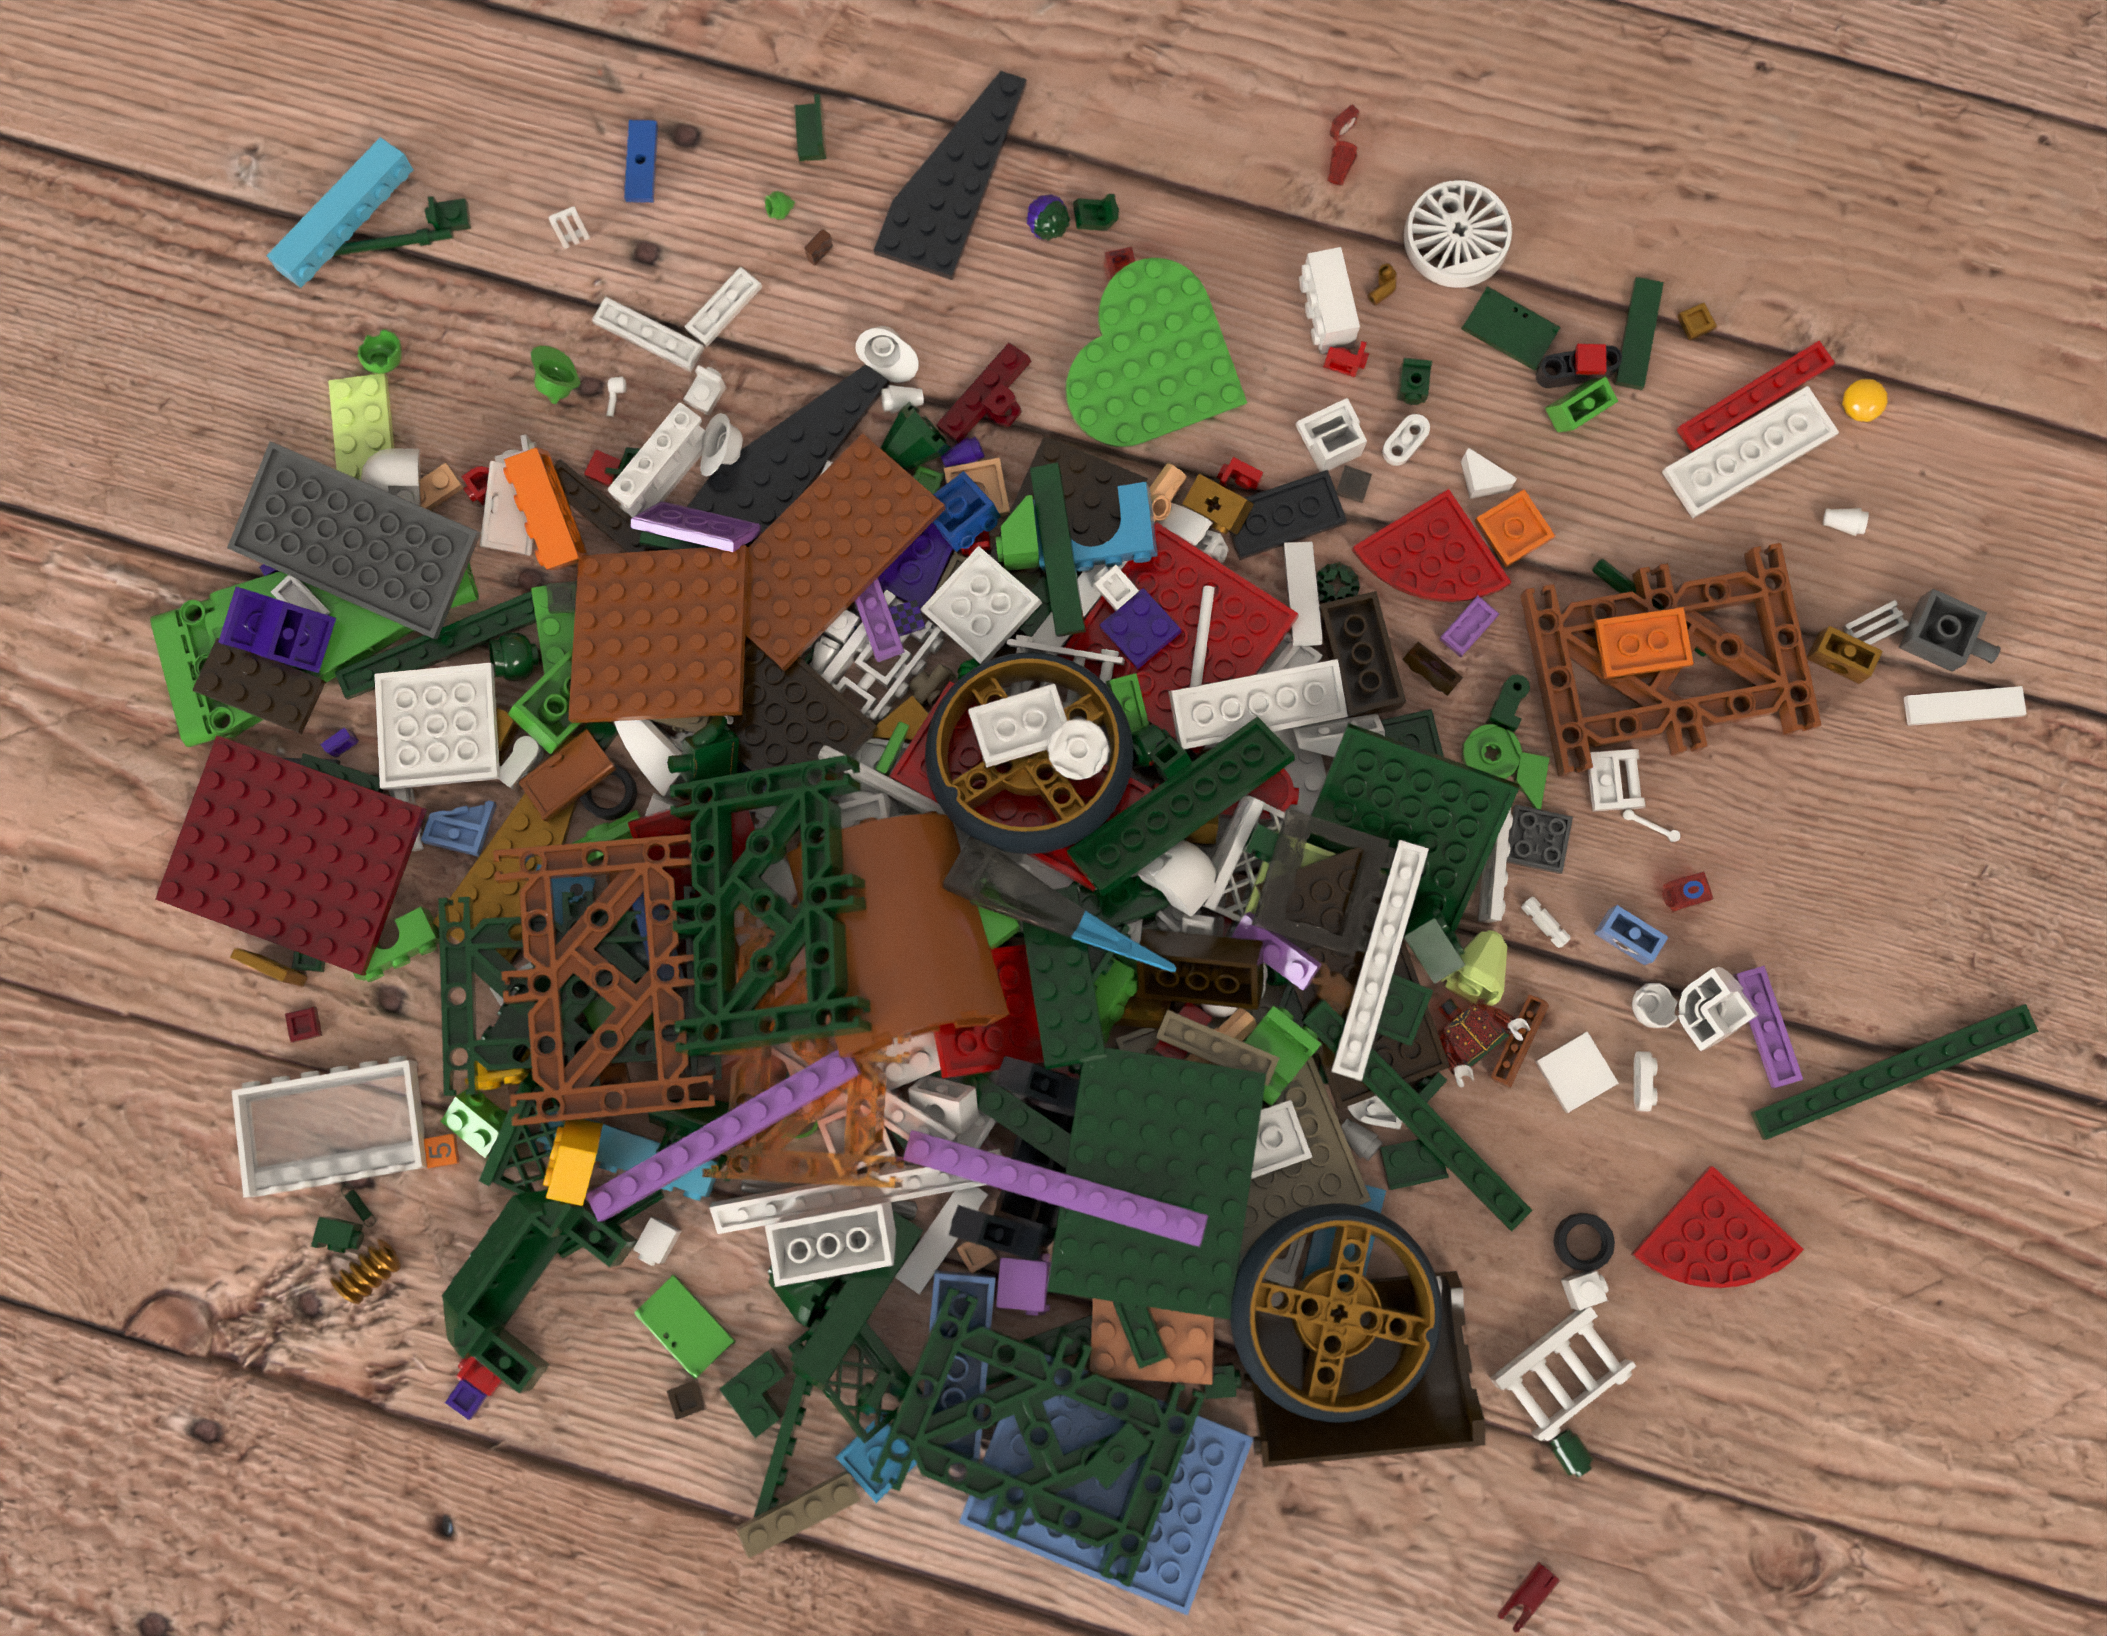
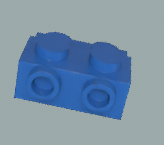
[932,471,1001,552]

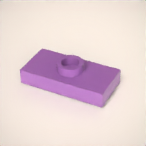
[1439,596,1499,658]

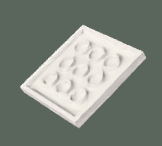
[375,663,500,790]

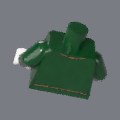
[667,716,739,796]

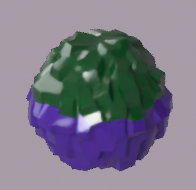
[1026,194,1070,241]

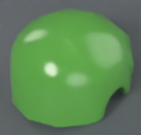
[358,329,402,374]

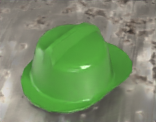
[531,346,581,404]

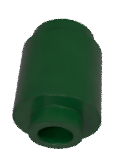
[1549,1429,1594,1478]

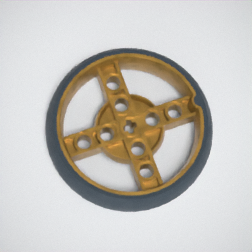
[925,652,1133,854]
[1230,1203,1442,1422]

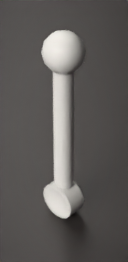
[1623,809,1680,842]

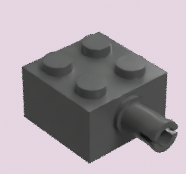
[1899,589,2001,672]

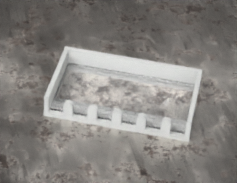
[232,1056,427,1198]

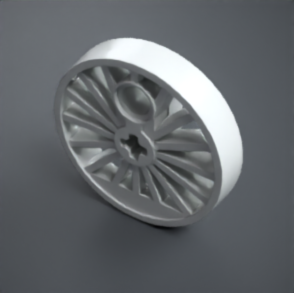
[1404,180,1512,288]

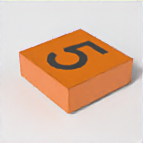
[424,1134,460,1168]

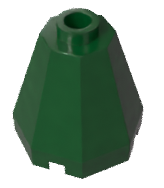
[880,402,951,471]
[768,1265,844,1328]

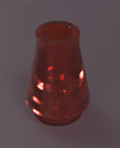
[1327,141,1358,186]

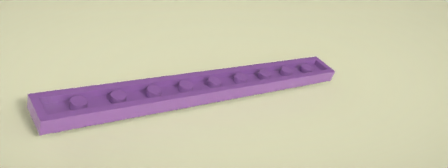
[586,1049,862,1222]
[903,1130,1209,1247]

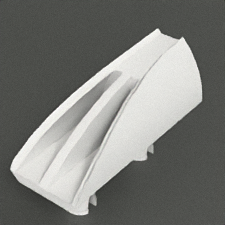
[614,719,694,798]

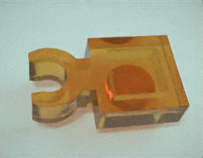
[1311,961,1355,1015]

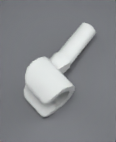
[607,377,626,417]

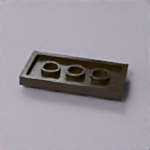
[193,638,326,735]

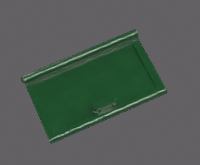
[1461,286,1561,371]

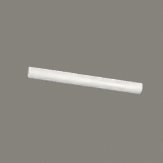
[1190,586,1215,687]

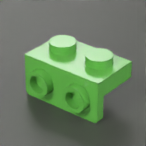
[441,1088,507,1158]

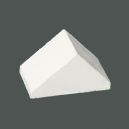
[1461,448,1517,499]

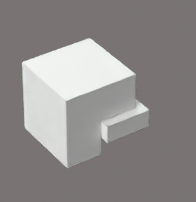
[1295,398,1367,472]

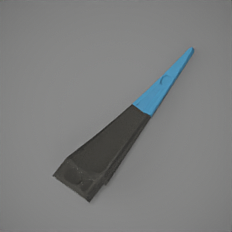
[943,836,1176,972]

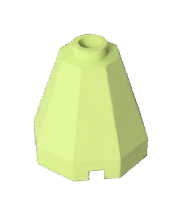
[1441,930,1507,1007]

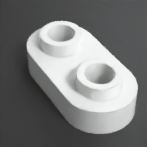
[1382,414,1430,466]
[1634,1051,1658,1112]

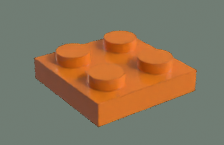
[1475,489,1555,568]

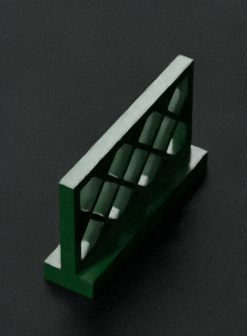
[479,1071,588,1194]
[788,1317,923,1444]

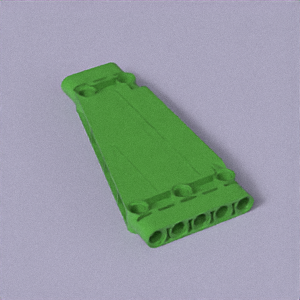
[150,562,479,748]

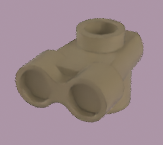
[909,663,956,707]

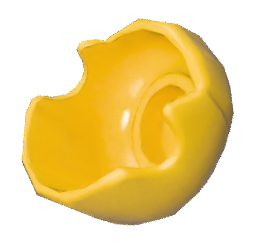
[1842,379,1888,422]

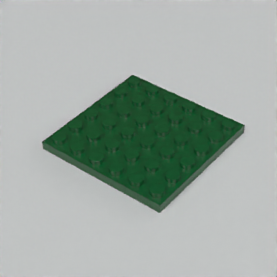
[1301,723,1519,932]

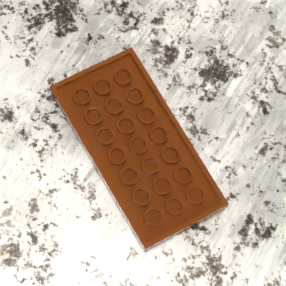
[745,433,946,672]

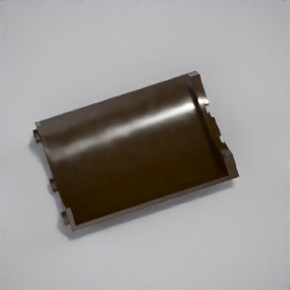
[1244,1271,1486,1468]

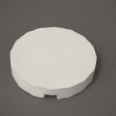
[1047,719,1109,780]

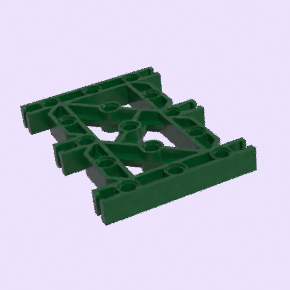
[670,755,871,1056]
[438,886,722,1096]
[870,1285,1206,1587]

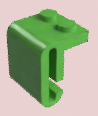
[1244,1006,1321,1106]

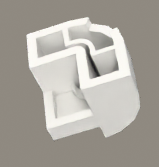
[361,448,421,506]
[1138,840,1217,917]
[1678,967,1759,1051]

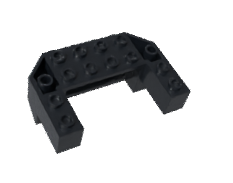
[948,1056,1079,1261]

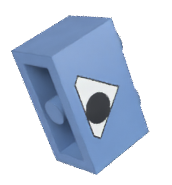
[1594,905,1668,965]

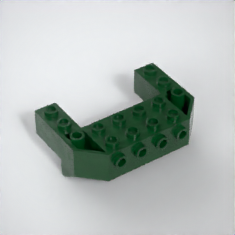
[442,1189,638,1394]

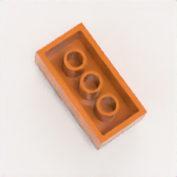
[503,447,588,570]

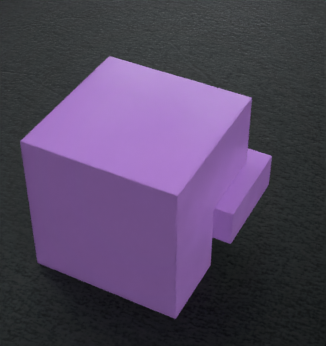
[996,1253,1051,1316]

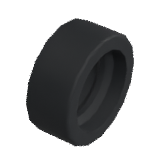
[580,764,638,820]
[1553,1213,1615,1272]

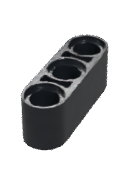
[1536,345,1622,388]

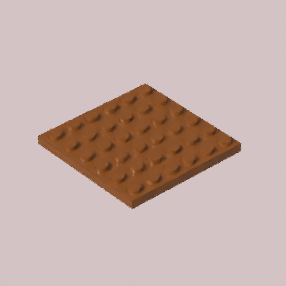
[568,545,749,723]

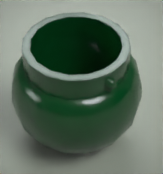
[489,633,539,681]

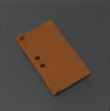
[518,729,617,822]

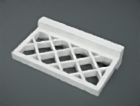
[1202,795,1307,923]

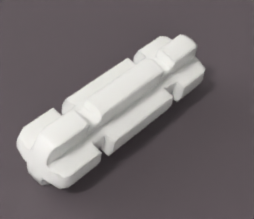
[1521,897,1570,948]

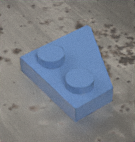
[421,801,497,857]

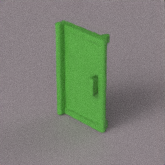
[634,1275,736,1379]

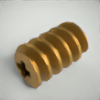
[330,1238,401,1304]

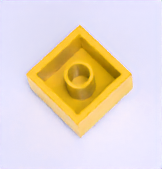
[543,1119,603,1206]

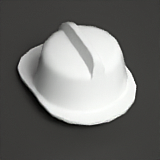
[856,326,919,383]
[700,413,743,477]

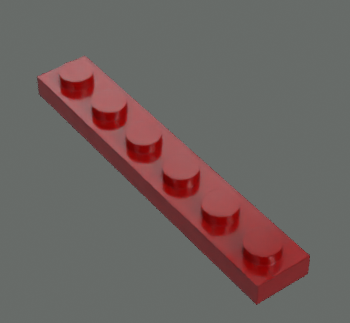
[1676,340,1835,452]

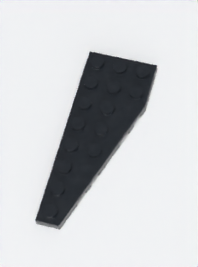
[874,71,1027,280]
[687,364,889,548]

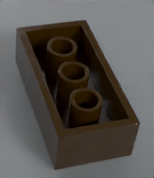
[1319,591,1406,719]
[1137,929,1264,1010]

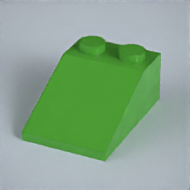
[507,648,581,755]

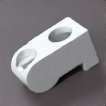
[499,736,544,792]

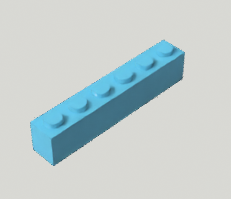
[267,137,414,288]
[536,1106,718,1201]

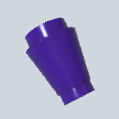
[941,436,985,468]

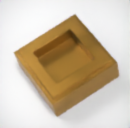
[1677,302,1717,341]

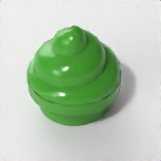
[765,191,795,220]

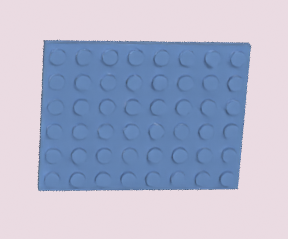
[959,1353,1253,1615]

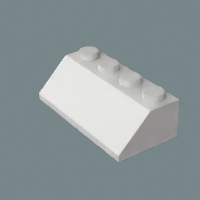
[765,1201,896,1287]

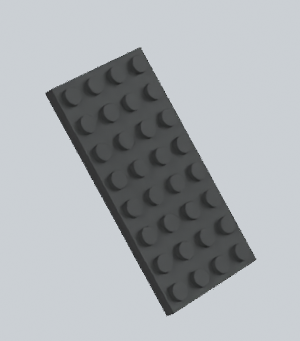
[227,441,481,639]

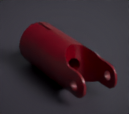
[1497,1561,1561,1633]

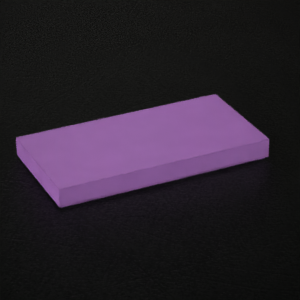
[631,501,761,552]

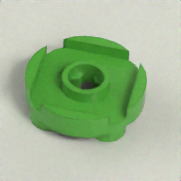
[1462,724,1522,779]

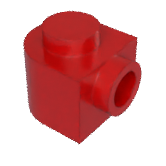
[461,466,493,506]

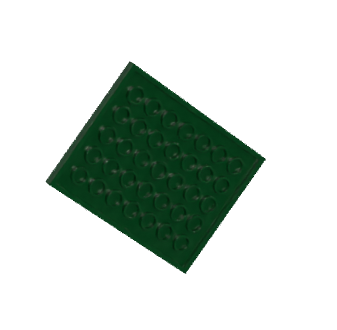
[1046,1048,1267,1320]

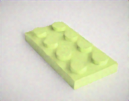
[328,373,394,480]

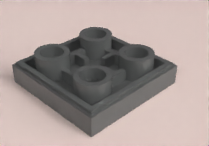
[1506,805,1573,874]

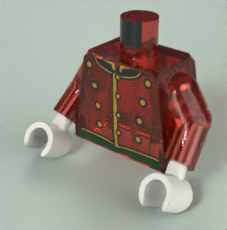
[1438,997,1531,1087]

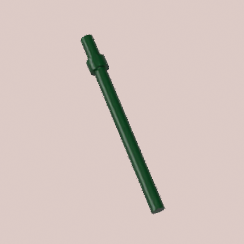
[333,227,454,256]

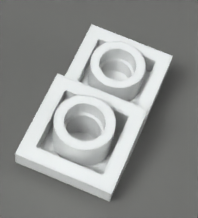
[1154,503,1212,546]

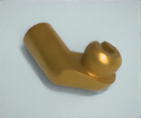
[1367,263,1397,306]

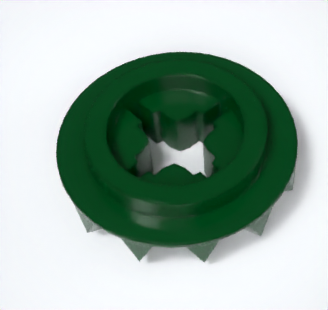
[1316,562,1360,603]

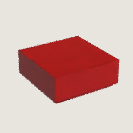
[1575,344,1606,375]
[584,449,622,487]

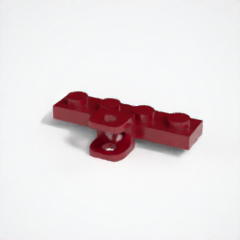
[936,342,1032,443]

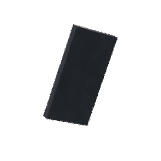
[1229,470,1347,560]

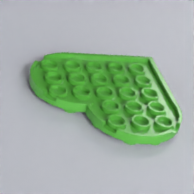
[1065,258,1247,447]

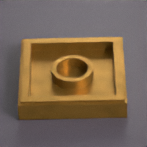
[230,948,308,987]

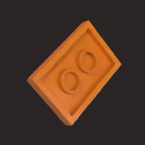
[1594,607,1694,679]

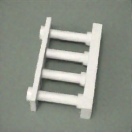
[1006,635,1125,727]
[1490,1307,1636,1441]

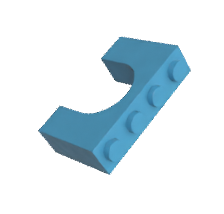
[1033,482,1158,573]

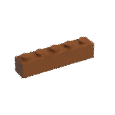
[1491,994,1549,1089]

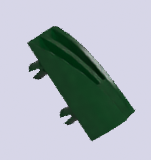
[648,1098,777,1181]

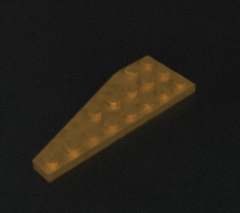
[432,734,578,964]

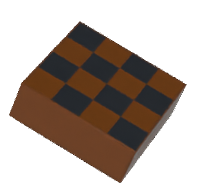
[804,229,833,266]

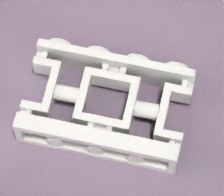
[608,403,706,518]
[821,590,944,725]

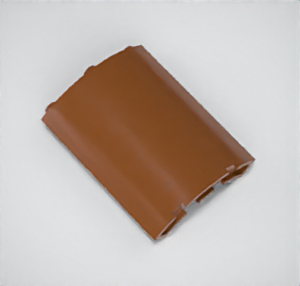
[786,811,1009,1058]

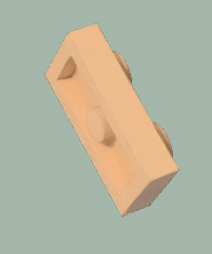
[420,463,464,510]

